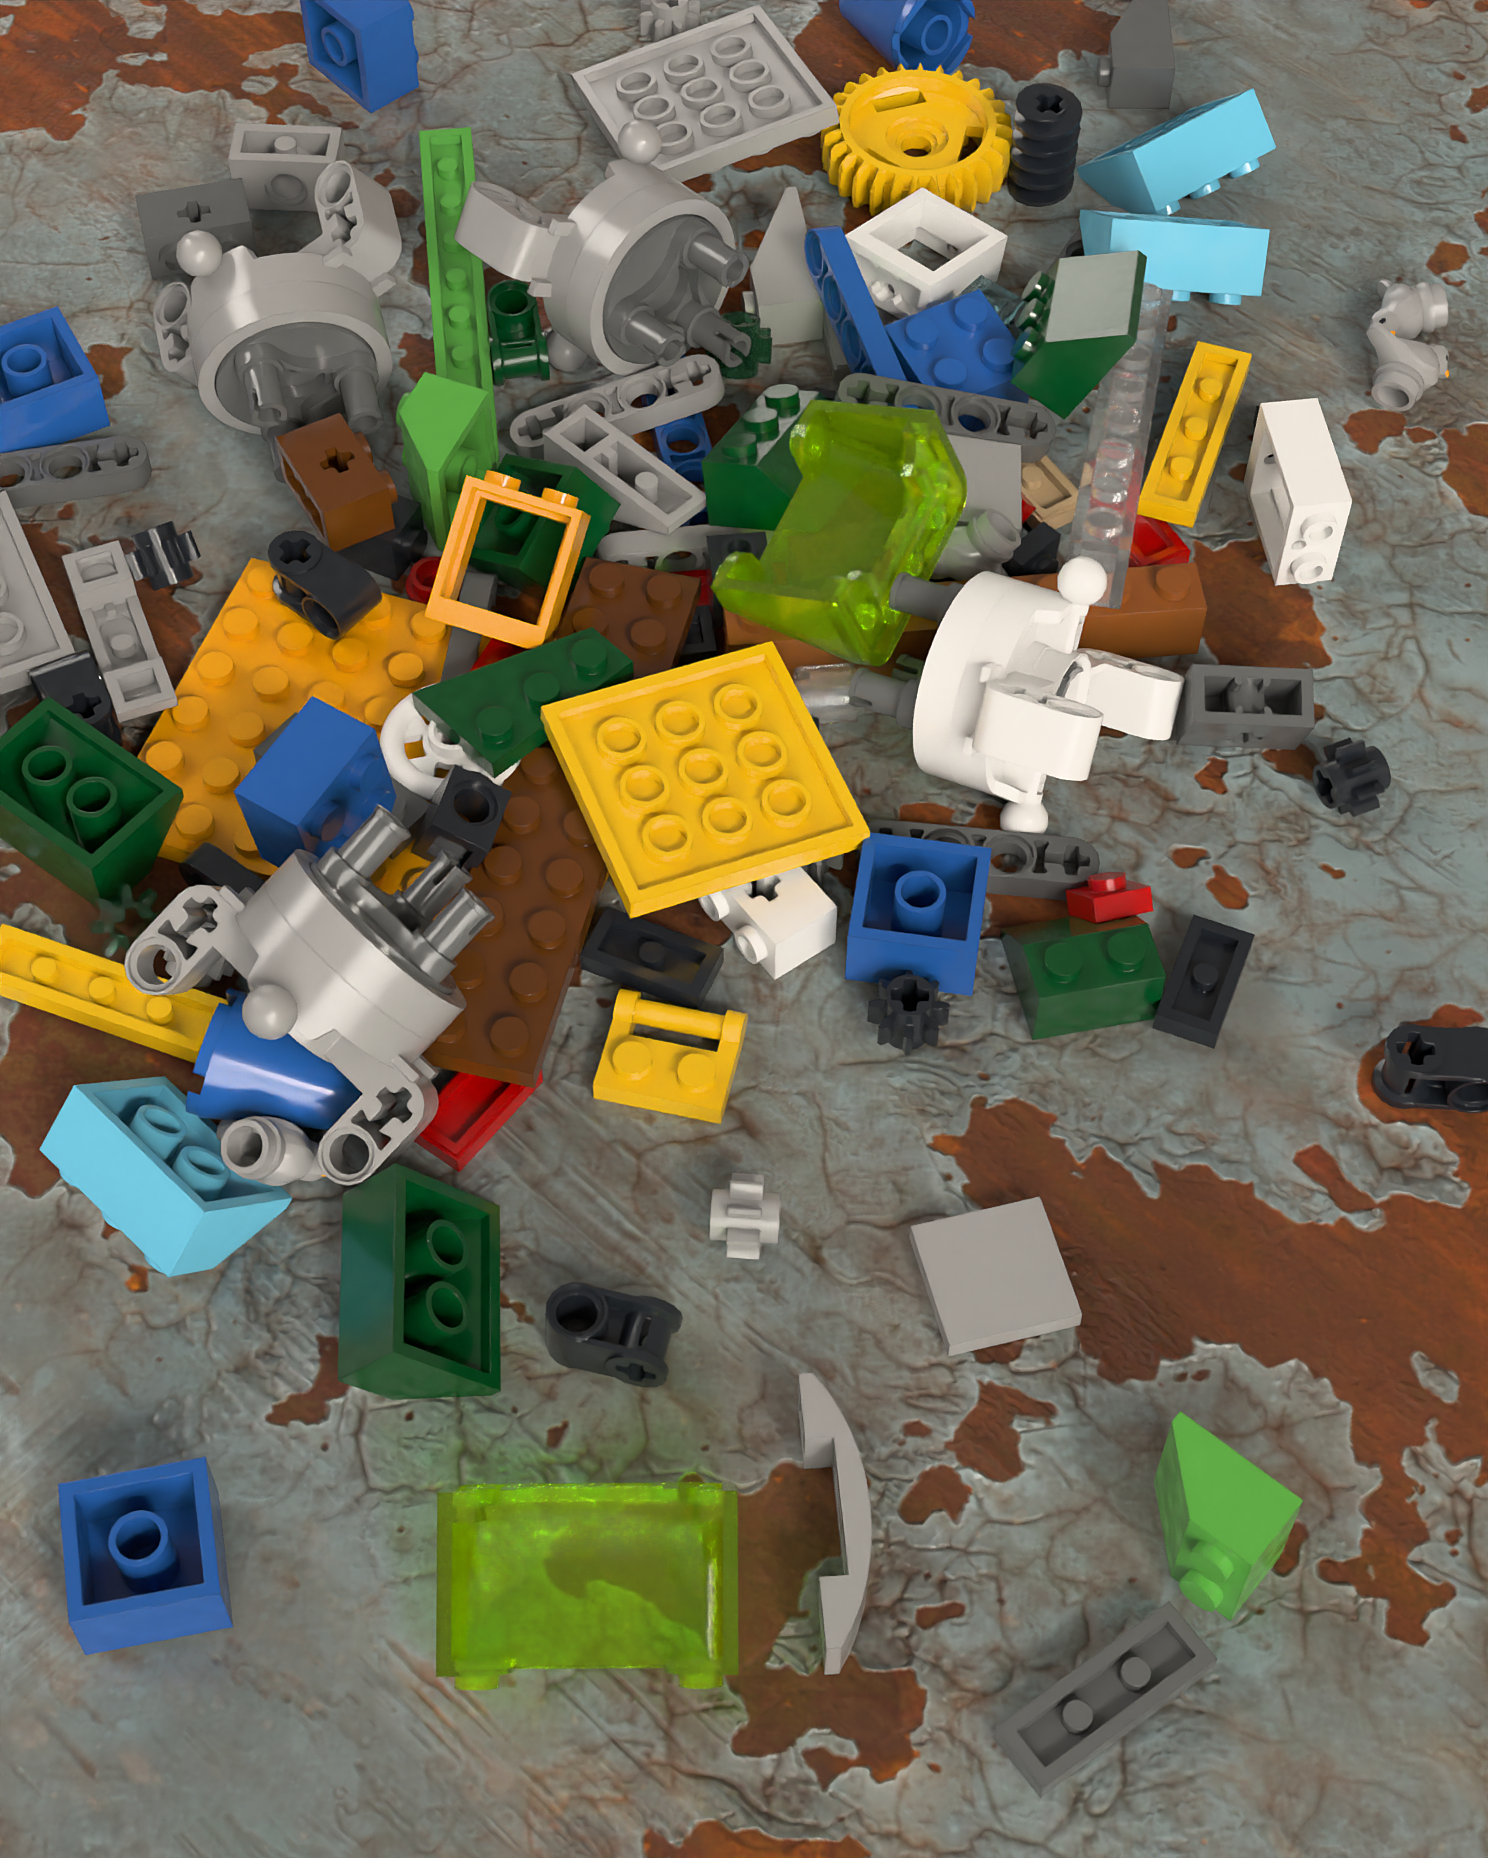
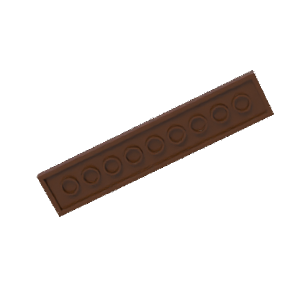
[421,557,701,1088]

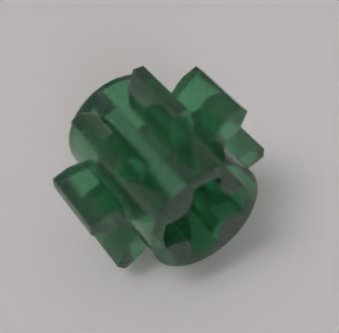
[705,311,772,380]
[87,882,162,957]

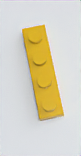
[1137,341,1252,528]
[0,923,228,1063]

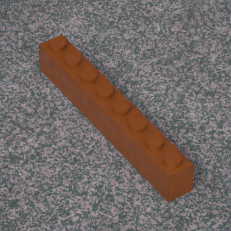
[723,562,1207,686]

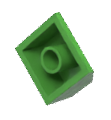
[396,372,497,551]
[1154,1411,1303,1621]

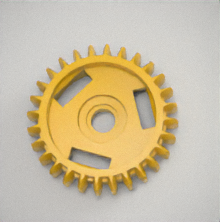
[820,63,1013,216]

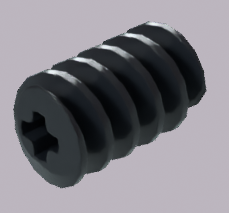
[1007,83,1083,207]

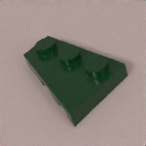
[412,627,634,779]

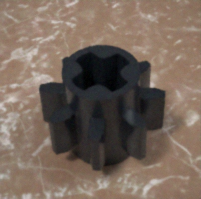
[124,520,201,591]
[1313,737,1391,817]
[867,970,950,1055]

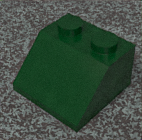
[468,453,621,605]
[1000,915,1166,1041]

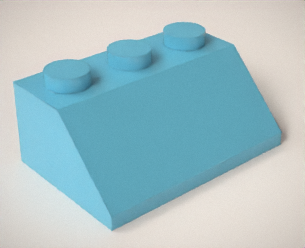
[1077,88,1276,216]
[1079,209,1270,305]
[39,1076,293,1277]

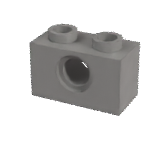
[228,123,347,212]

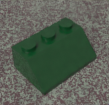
[1010,250,1147,420]
[701,384,878,534]
[0,696,184,913]
[337,1163,501,1400]

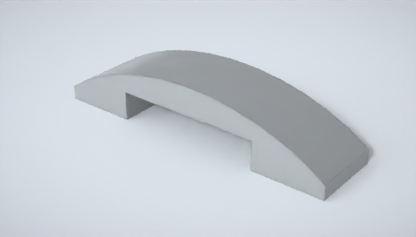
[62,540,178,723]
[797,1373,872,1675]

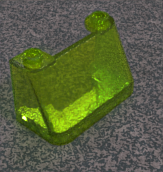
[711,399,967,667]
[436,1482,739,1690]

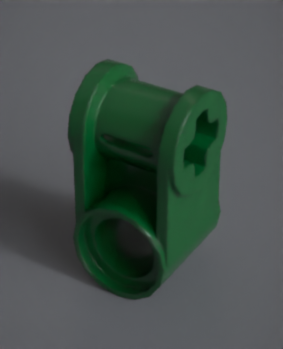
[487,280,550,386]

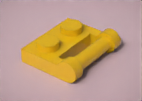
[593,989,748,1124]

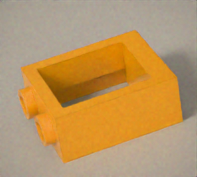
[424,470,591,649]

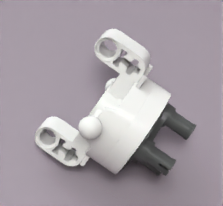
[848,556,1185,834]

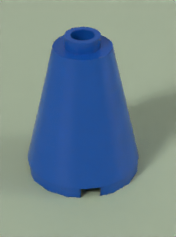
[839,0,975,75]
[186,988,363,1130]

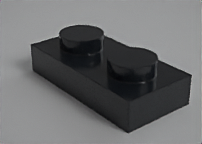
[580,907,724,1010]
[1152,915,1255,1049]

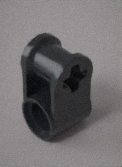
[268,530,382,640]
[29,650,123,747]
[1371,1024,1488,1113]
[545,1282,683,1387]

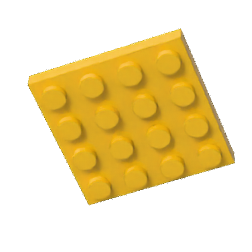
[541,641,870,919]

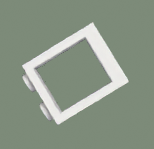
[845,187,1008,319]
[1243,398,1352,586]

